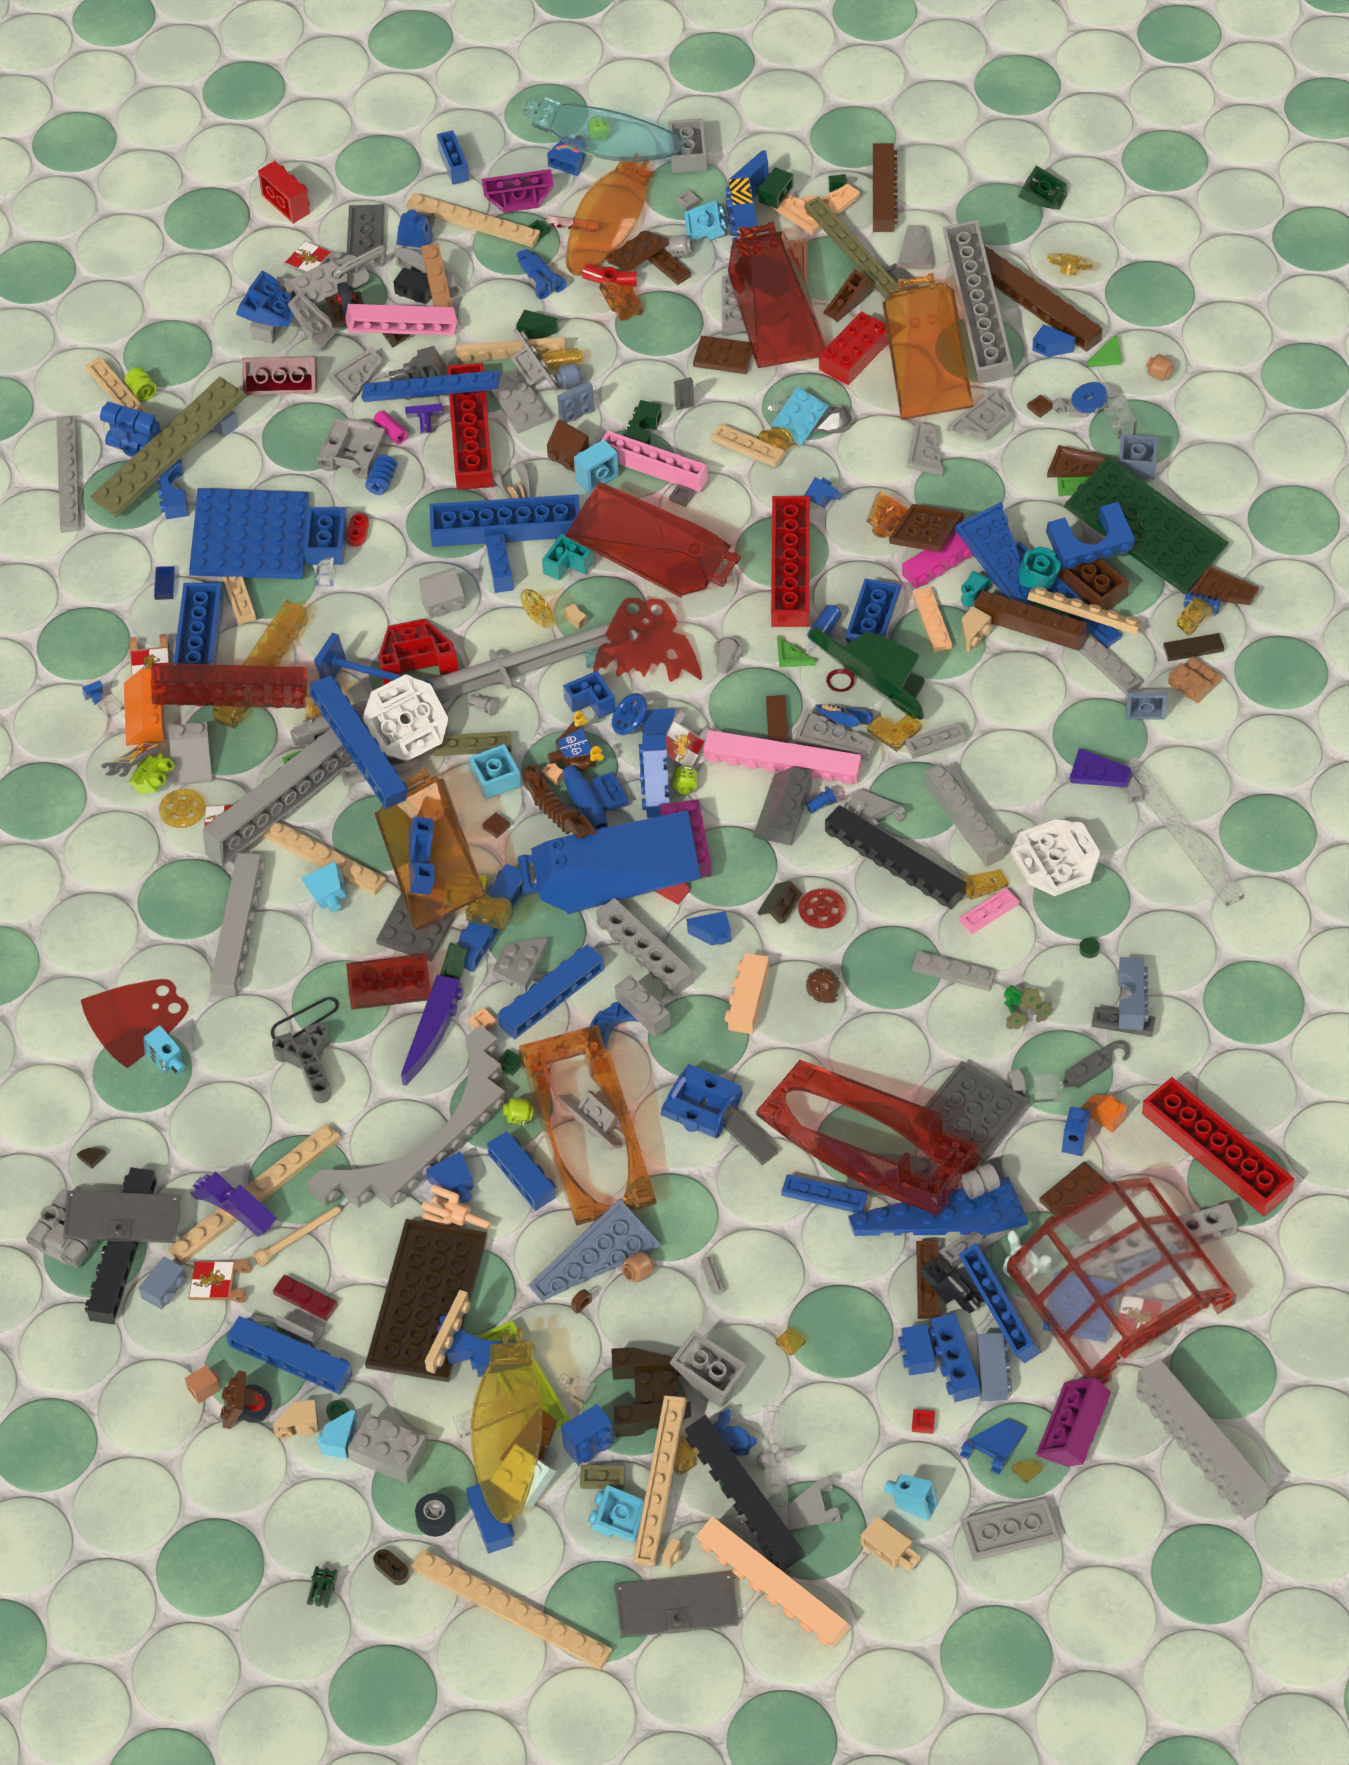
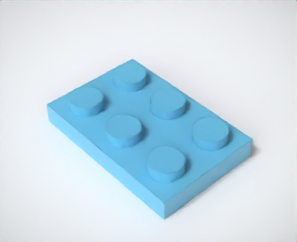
[770,387,829,446]

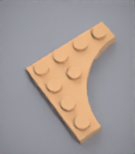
[769,184,860,235]

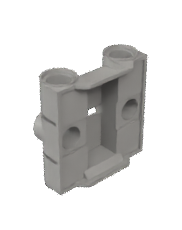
[317,418,386,479]
[26,1189,99,1268]

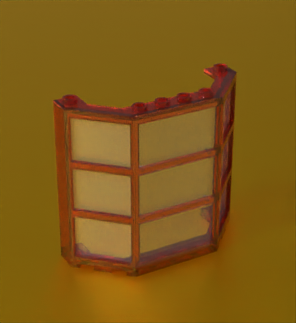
[1007,1177,1237,1385]

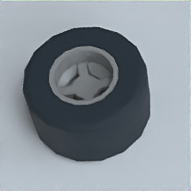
[415,1493,455,1537]

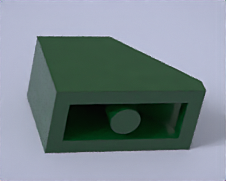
[516,309,559,339]

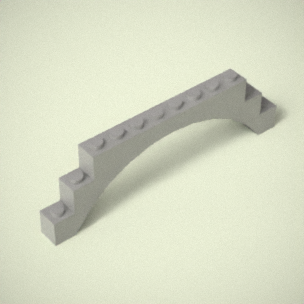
[307,1025,506,1208]

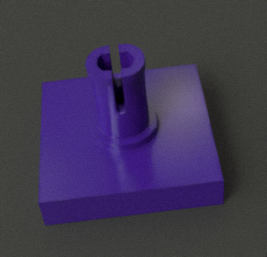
[405,404,443,434]

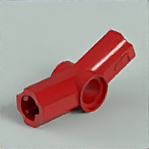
[582,264,637,291]

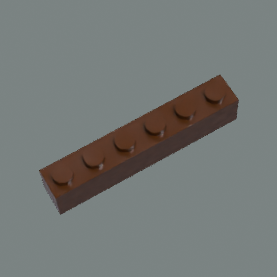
[873,143,898,232]
[974,590,1087,651]

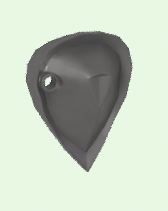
[812,405,852,433]

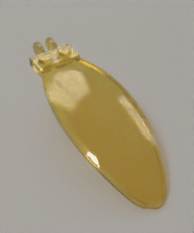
[470,1328,542,1523]

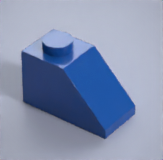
[686,911,731,945]

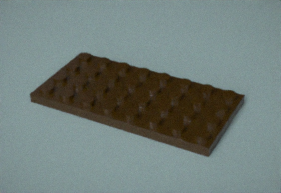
[365,1219,488,1382]

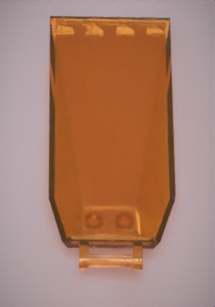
[882,273,974,420]
[374,768,486,931]

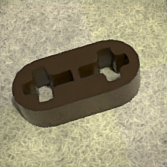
[373,1549,409,1585]

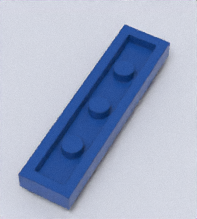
[781,1174,868,1213]

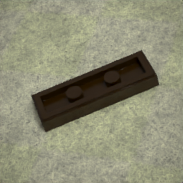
[1163,633,1224,662]

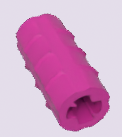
[373,410,408,444]

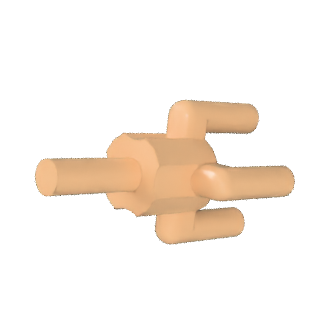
[421,1185,491,1230]

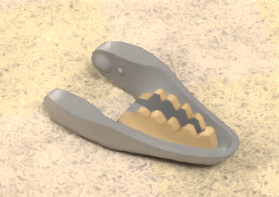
[493,463,531,499]

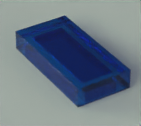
[154,566,175,600]

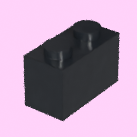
[393,267,431,304]

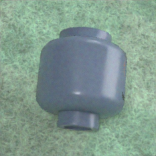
[555,363,583,389]

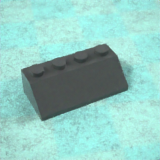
[753,767,812,846]

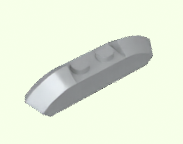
[394,248,463,297]

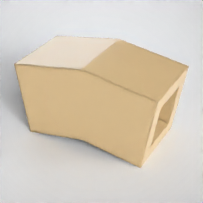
[564,604,587,630]

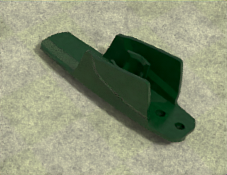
[808,627,925,720]

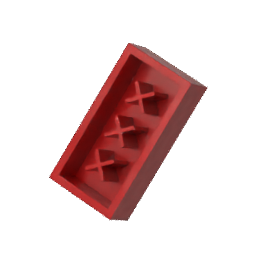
[819,311,891,385]

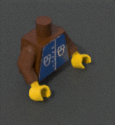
[547,711,604,772]

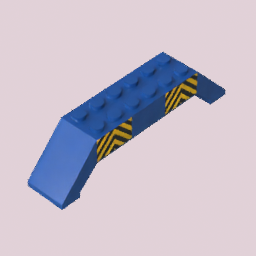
[725,150,789,303]

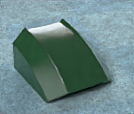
[1018,165,1067,210]

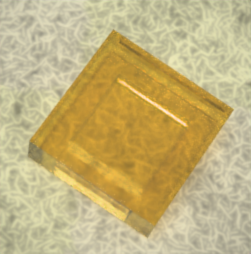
[776,1327,806,1357]

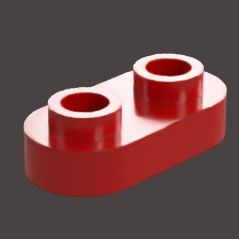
[347,513,369,546]

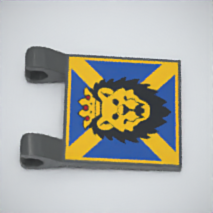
[101,742,162,777]

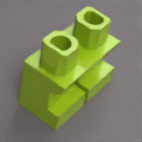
[129,753,175,794]

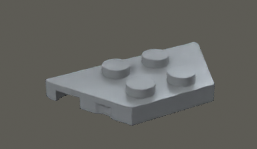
[948,387,1011,440]
[492,937,549,992]

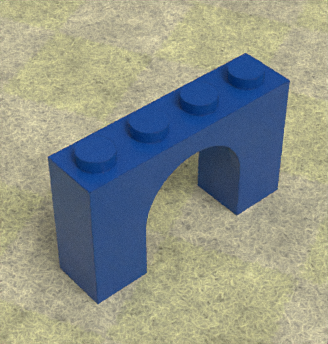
[1046,502,1135,569]

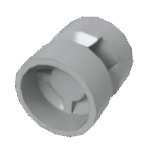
[961,1163,1000,1199]

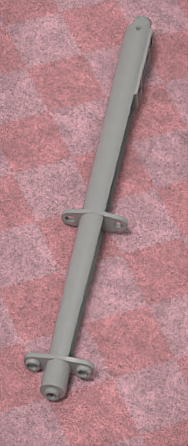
[290,607,656,746]

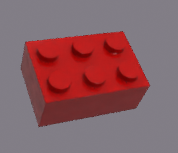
[258,160,310,224]

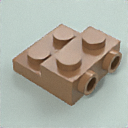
[1168,656,1223,703]

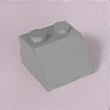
[419,567,465,619]

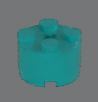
[1018,546,1061,590]

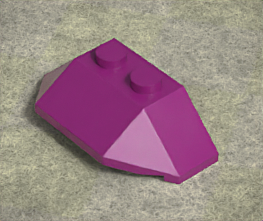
[481,169,554,213]

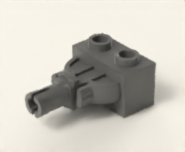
[389,346,447,381]

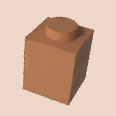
[184,1365,220,1404]

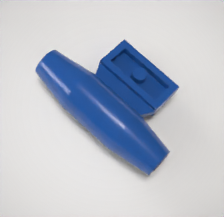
[562,765,629,830]

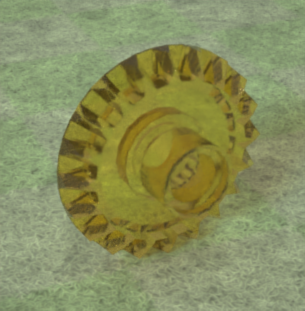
[1047,253,1093,276]

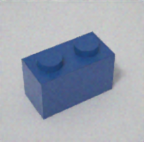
[898,1324,935,1376]

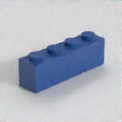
[487,1131,556,1211]

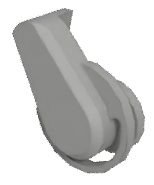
[714,637,742,673]

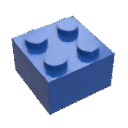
[561,1404,614,1465]

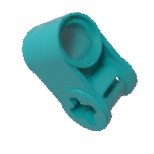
[961,571,991,607]

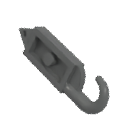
[1061,1041,1130,1088]

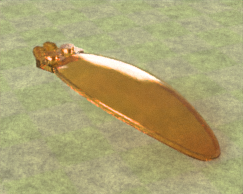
[565,154,654,276]

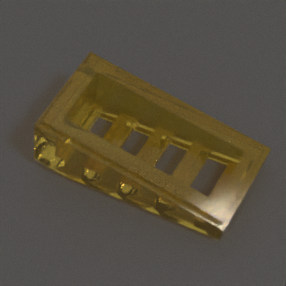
[964,870,1009,900]

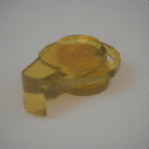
[757,427,794,451]

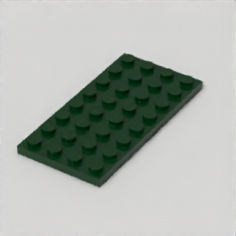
[1064,456,1229,595]

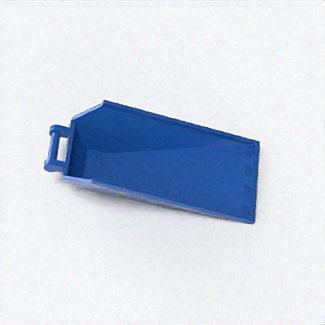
[517,811,701,914]

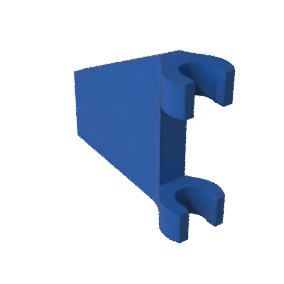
[960,1418,1027,1475]

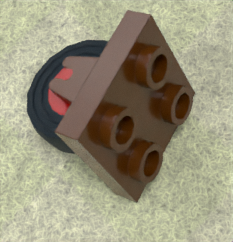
[220,1370,273,1429]

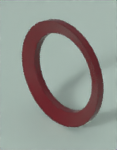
[826,669,854,692]

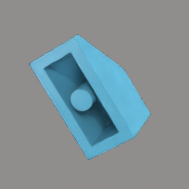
[317,1410,357,1459]

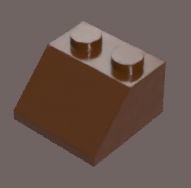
[547,419,589,472]

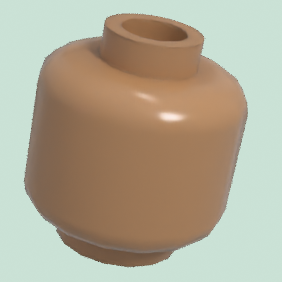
[1146,354,1174,381]
[622,1251,654,1283]

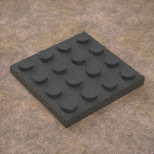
[915,1061,1030,1162]

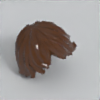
[806,967,841,1003]

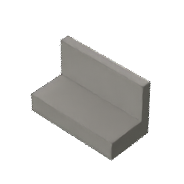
[275,1311,325,1348]

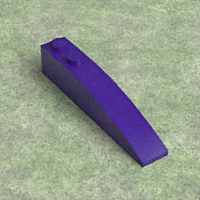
[401,975,463,1086]

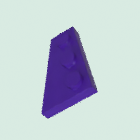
[1069,748,1132,788]

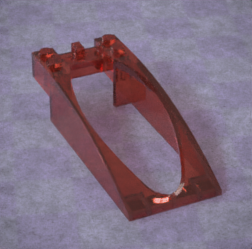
[756,1060,980,1216]

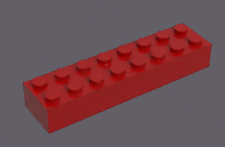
[447,362,494,490]
[771,496,810,627]
[1142,1077,1295,1217]

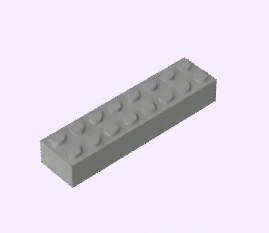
[1136,1358,1269,1520]

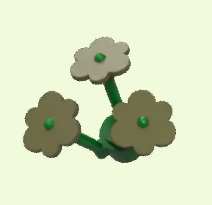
[1004,985,1053,1029]

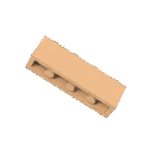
[725,953,769,1034]

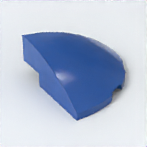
[236,270,293,326]

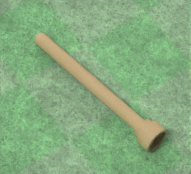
[253,1206,341,1267]

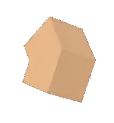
[541,763,564,786]

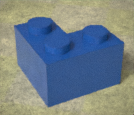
[563,671,616,719]

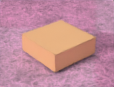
[468,1008,497,1030]

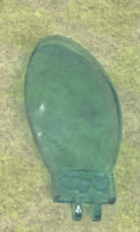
[522,96,683,162]

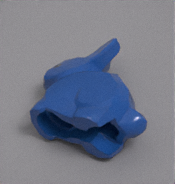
[713,1409,757,1456]

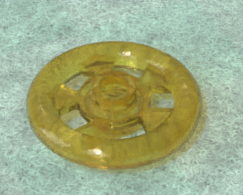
[520,589,554,628]
[159,789,205,828]

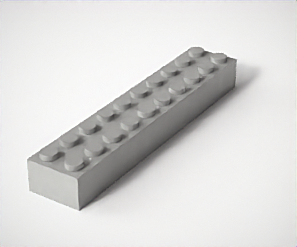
[943,219,1014,383]
[203,728,353,866]

